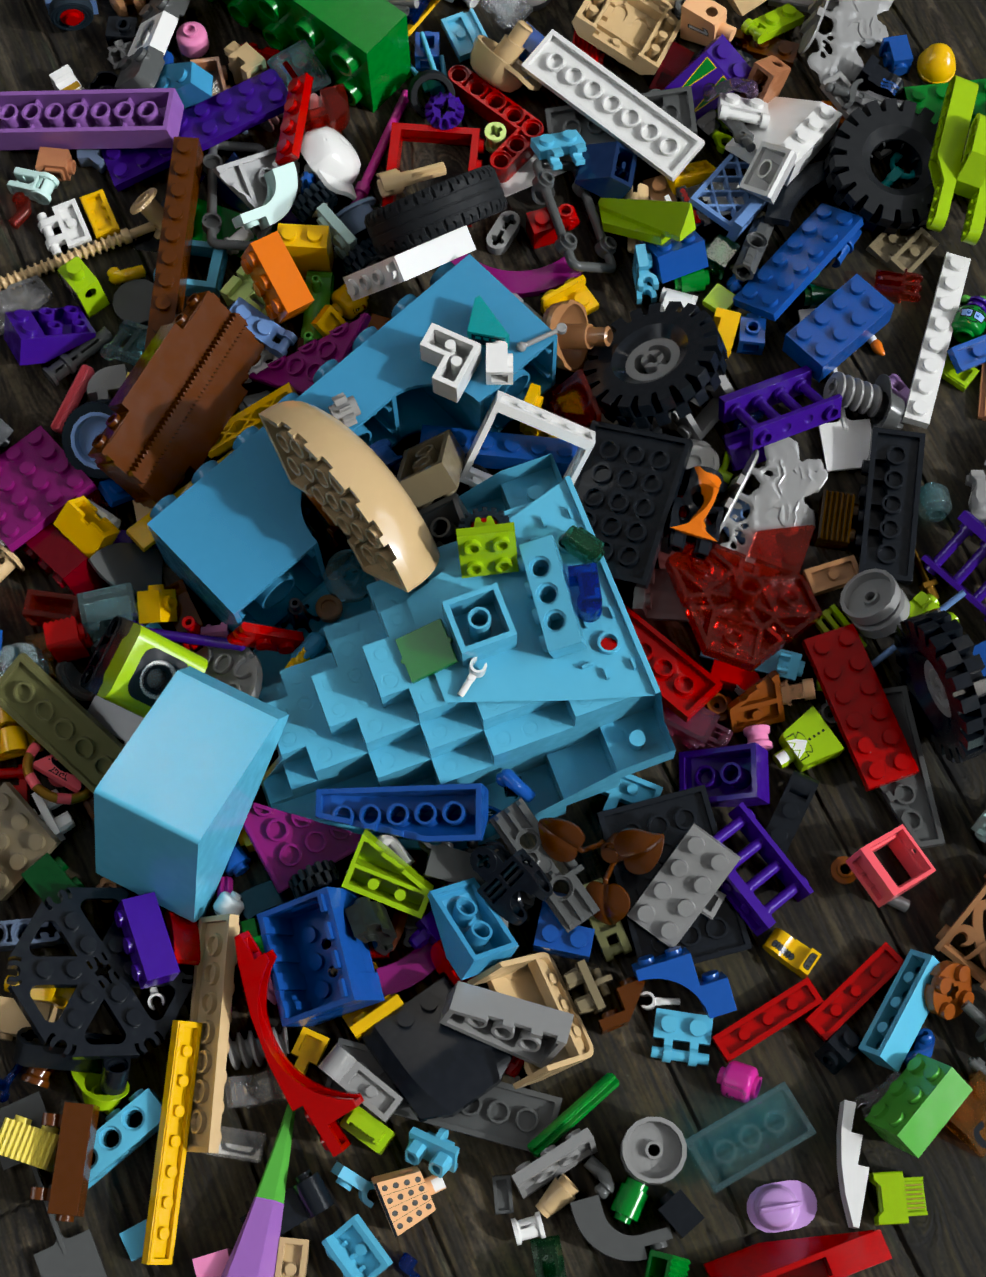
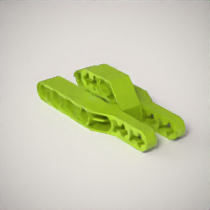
[926,75,986,246]

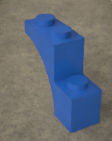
[631,946,737,1019]

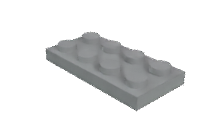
[627,823,741,948]

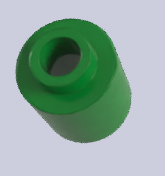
[672,268,710,293]
[610,1177,649,1225]

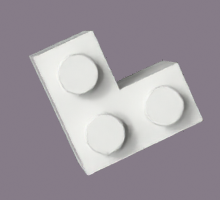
[420,323,482,403]

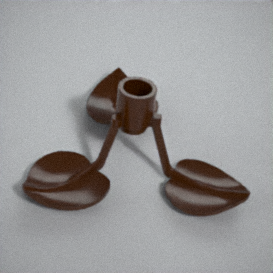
[538,818,664,925]

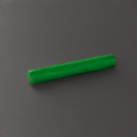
[527,1073,620,1157]

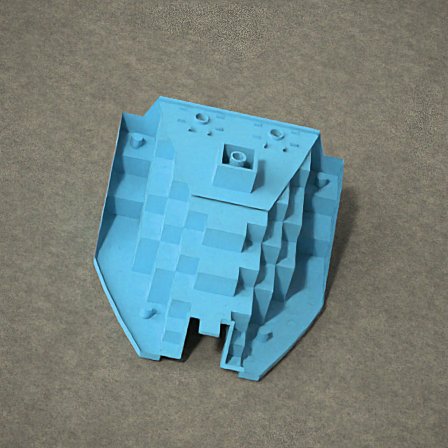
[253,453,676,851]

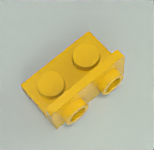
[540,275,599,315]

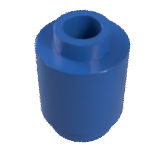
[224,840,251,877]

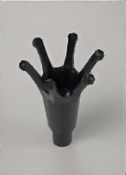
[281,598,321,633]

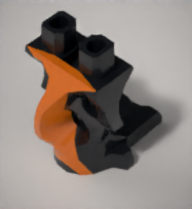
[664,466,729,560]

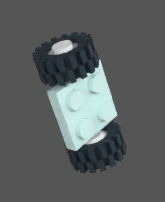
[291,181,383,275]

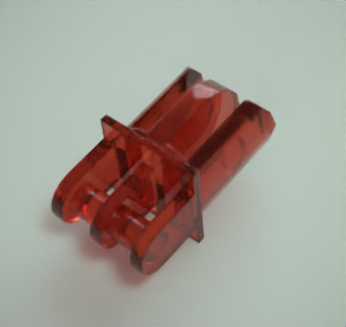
[874,269,923,303]

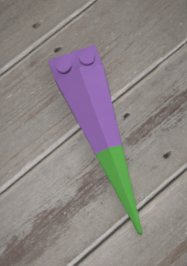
[221,1103,295,1277]

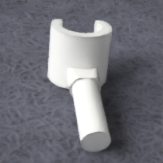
[457,657,487,697]
[147,987,166,1010]
[640,991,680,1011]

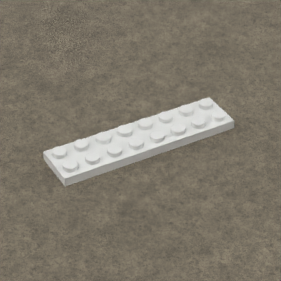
[521,29,705,182]

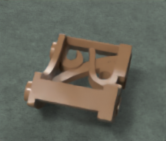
[934,874,986,991]

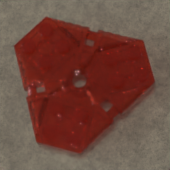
[665,544,823,672]

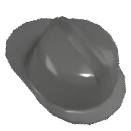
[871,374,905,430]

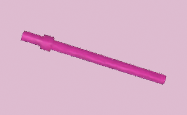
[350,89,409,204]

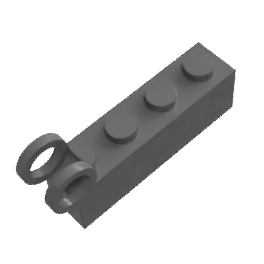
[418,841,535,910]

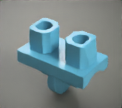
[405,1126,460,1178]

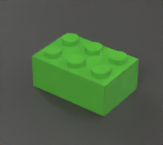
[864,1053,973,1158]

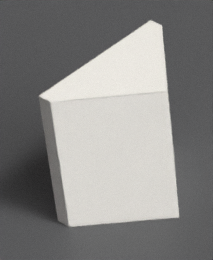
[739,141,797,204]

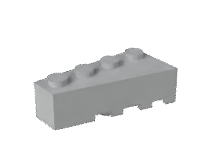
[439,981,574,1068]

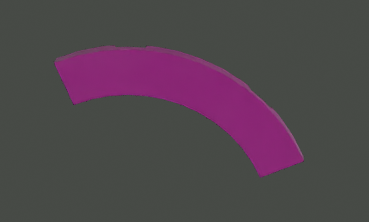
[450,254,583,298]
[375,885,444,997]

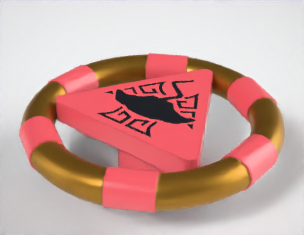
[22,740,93,805]

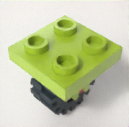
[456,507,519,578]

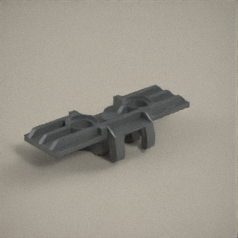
[489,798,600,933]

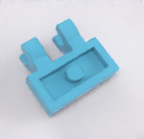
[530,129,587,171]
[632,244,659,304]
[601,774,663,811]

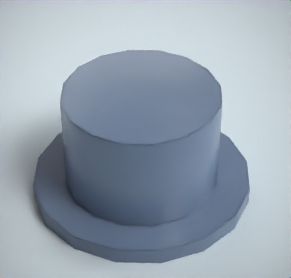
[335,196,376,240]

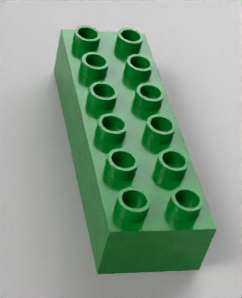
[208,0,412,113]

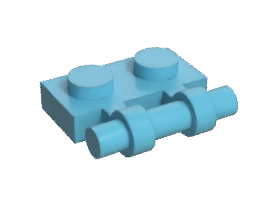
[650,1008,713,1067]

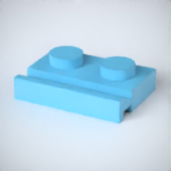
[441,8,488,62]

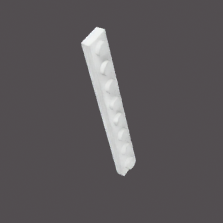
[902,252,971,429]

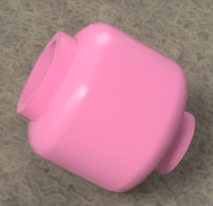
[176,21,209,58]

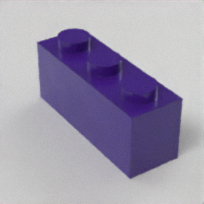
[114,892,180,989]

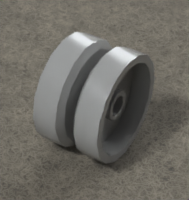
[840,568,910,639]
[620,1116,687,1185]

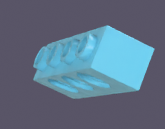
[517,534,587,659]
[54,1088,162,1189]

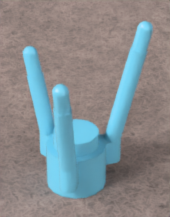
[411,31,447,96]

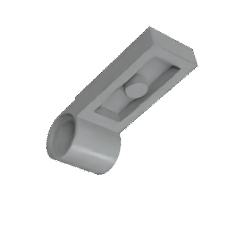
[318,1044,404,1123]

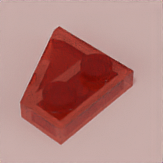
[747,525,815,575]

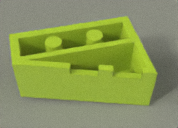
[341,829,434,919]

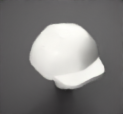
[298,126,361,201]

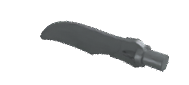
[722,119,756,152]

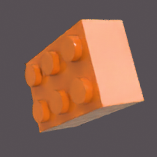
[240,231,314,325]

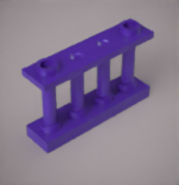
[718,365,842,451]
[921,510,986,622]
[713,802,814,936]

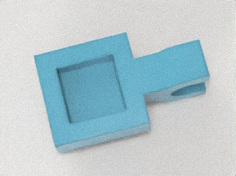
[330,1161,375,1208]

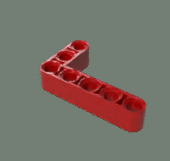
[448,65,544,183]

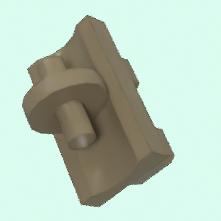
[562,959,614,1015]

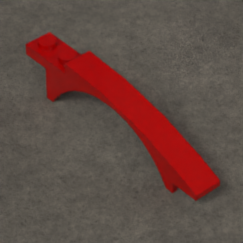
[234,931,364,1157]

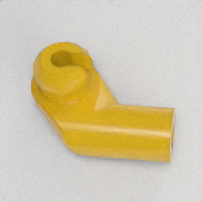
[107,265,146,285]

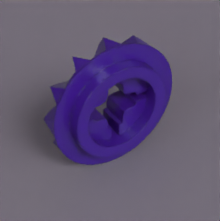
[425,92,464,130]

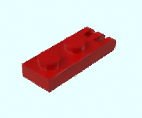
[227,622,304,654]

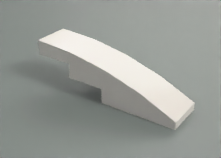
[836,1100,869,1229]

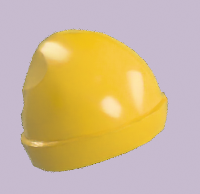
[917,43,956,84]

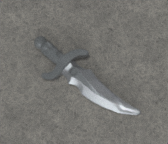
[824,79,904,110]

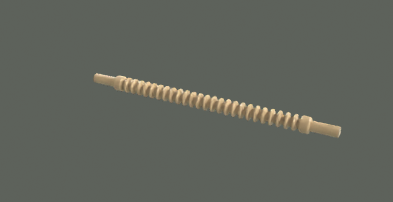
[0,222,156,293]

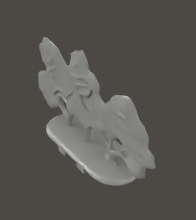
[798,0,894,84]
[713,437,828,581]

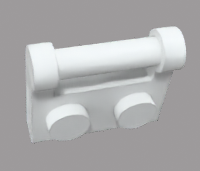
[718,93,770,129]

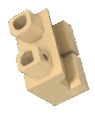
[224,41,268,85]

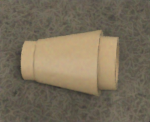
[535,1174,579,1219]

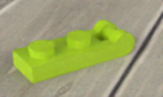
[741,3,805,44]

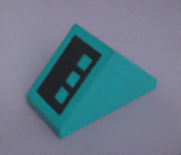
[467,295,509,349]

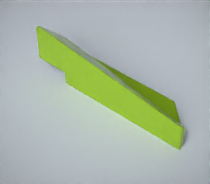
[598,198,696,246]

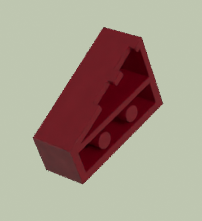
[23,524,109,607]

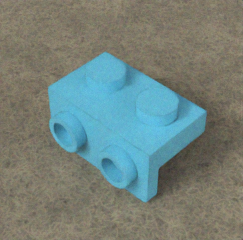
[322,1214,394,1277]

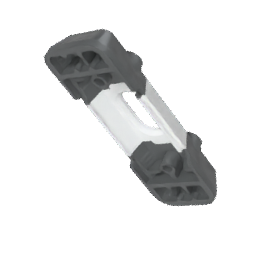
[115,0,190,89]

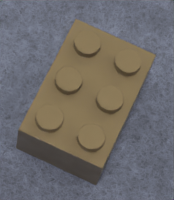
[396,429,465,509]

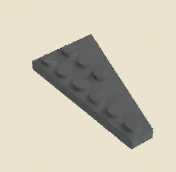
[825,685,945,849]

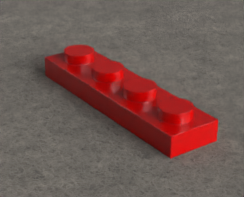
[275,72,314,166]
[804,942,904,1042]
[711,977,824,1063]

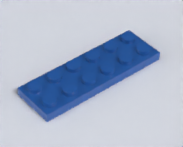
[733,203,864,321]

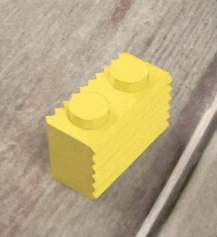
[0,1115,59,1172]

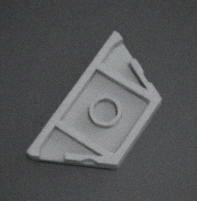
[213,147,300,210]

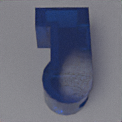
[568,563,602,622]

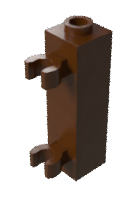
[30,1102,100,1222]

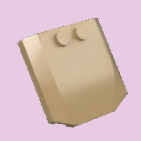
[571,0,681,75]

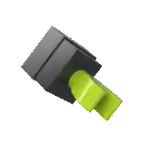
[696,108,733,154]

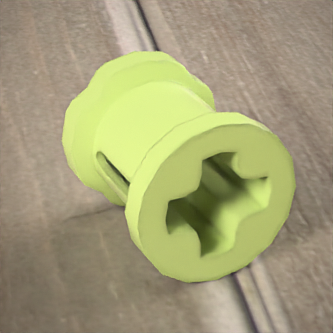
[484,122,506,153]

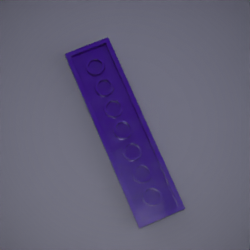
[101,66,288,192]

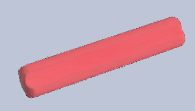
[51,364,95,434]

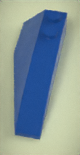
[315,783,489,843]

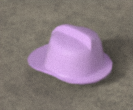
[747,1180,817,1233]

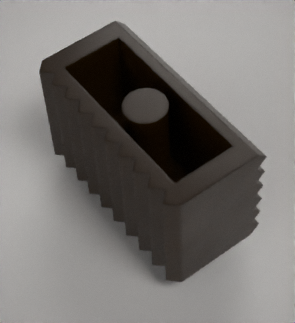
[814,490,859,551]

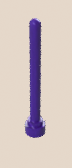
[128,619,246,651]

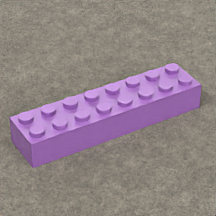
[0,88,184,150]

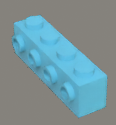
[858,949,940,1072]

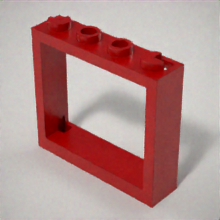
[382,122,485,227]

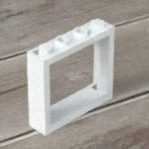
[343,225,476,301]
[459,390,596,489]

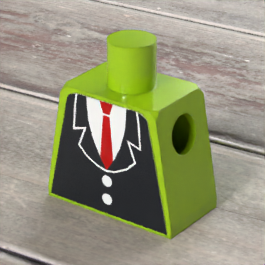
[57,256,110,318]

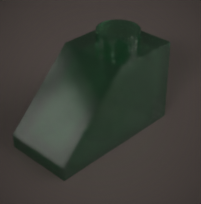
[530,1235,567,1277]

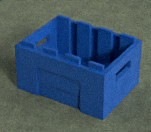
[256,887,385,1027]

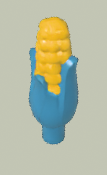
[285,622,329,669]

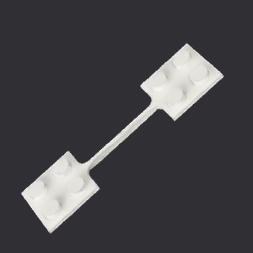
[798,308,872,472]

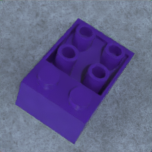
[4,305,96,366]

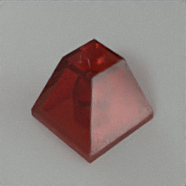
[550,369,602,429]

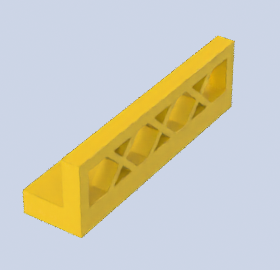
[208,382,296,459]

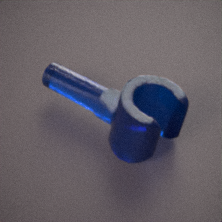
[0,1064,23,1103]
[398,1252,421,1277]

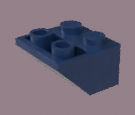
[574,141,638,199]

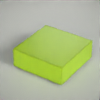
[702,283,735,313]

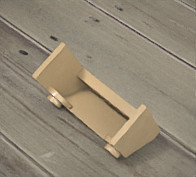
[467,952,594,1089]

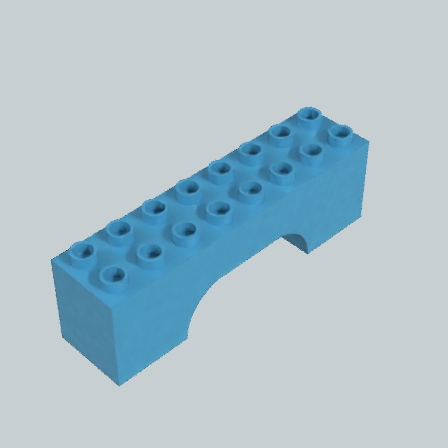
[147,254,558,649]

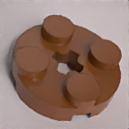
[924,960,974,1020]

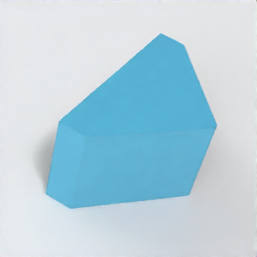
[94,666,290,923]

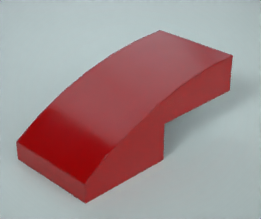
[164,909,201,965]

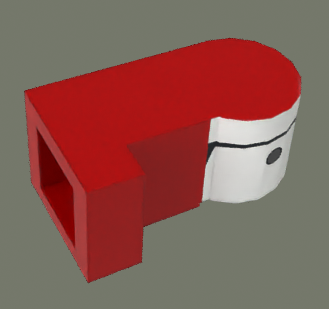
[710,659,760,695]

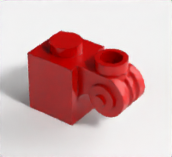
[526,204,580,249]

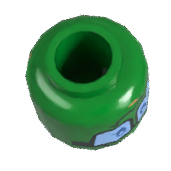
[951,305,986,343]

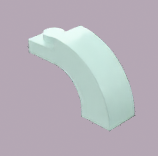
[232,162,298,230]

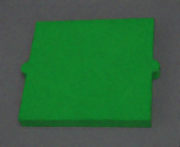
[395,619,459,683]

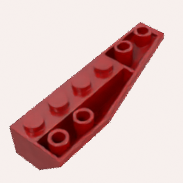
[703,1229,892,1277]

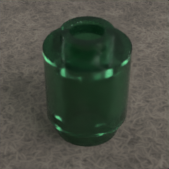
[561,525,605,566]

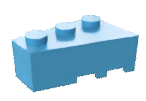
[154,61,213,110]

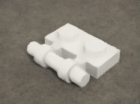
[37,198,93,257]

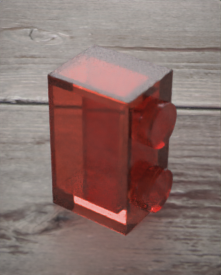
[22,589,87,626]

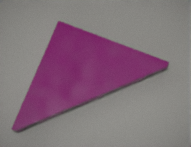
[249,312,372,396]
[243,802,362,894]

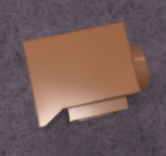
[35,147,76,182]

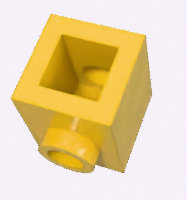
[137,584,177,624]

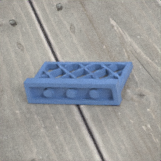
[689,153,768,243]

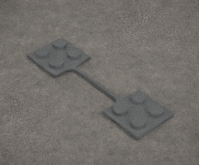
[0,1091,107,1277]

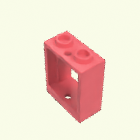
[845,824,936,908]

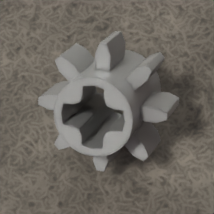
[107,39,132,69]
[328,392,361,427]

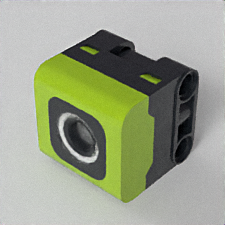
[80,615,208,718]

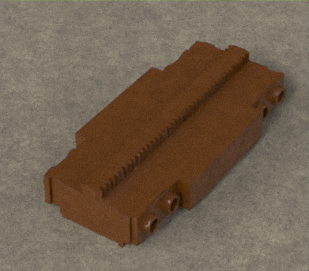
[88,290,265,509]

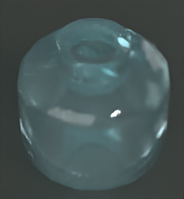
[919,482,952,522]

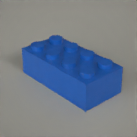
[782,274,895,382]

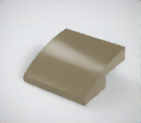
[866,227,940,278]

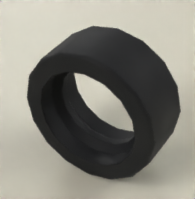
[408,70,455,118]

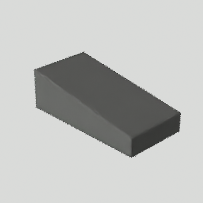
[492,1174,514,1215]

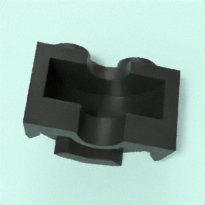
[344,897,397,956]

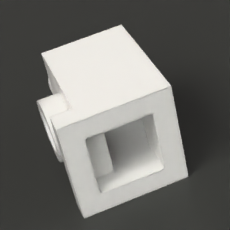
[486,341,513,385]

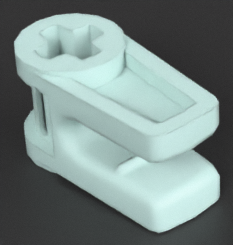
[7,167,59,205]

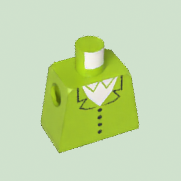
[773,706,844,772]

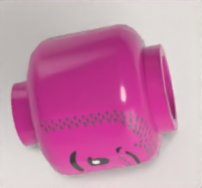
[717,1060,762,1103]

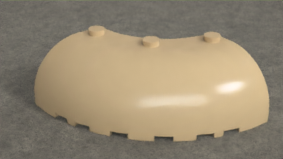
[259,400,440,593]

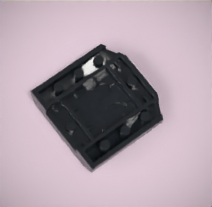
[362,976,514,1122]

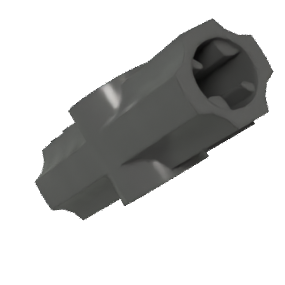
[732,216,774,282]

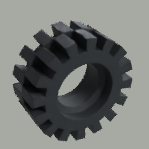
[288,860,343,899]

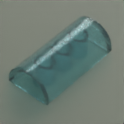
[685,1081,817,1194]

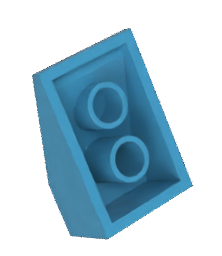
[428,878,519,981]

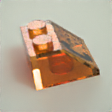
[945,1070,986,1158]

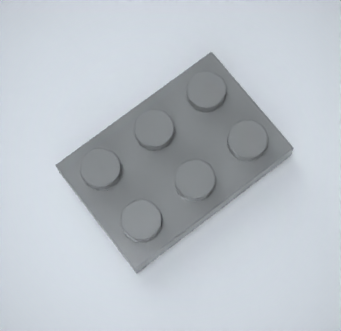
[511,1127,598,1199]

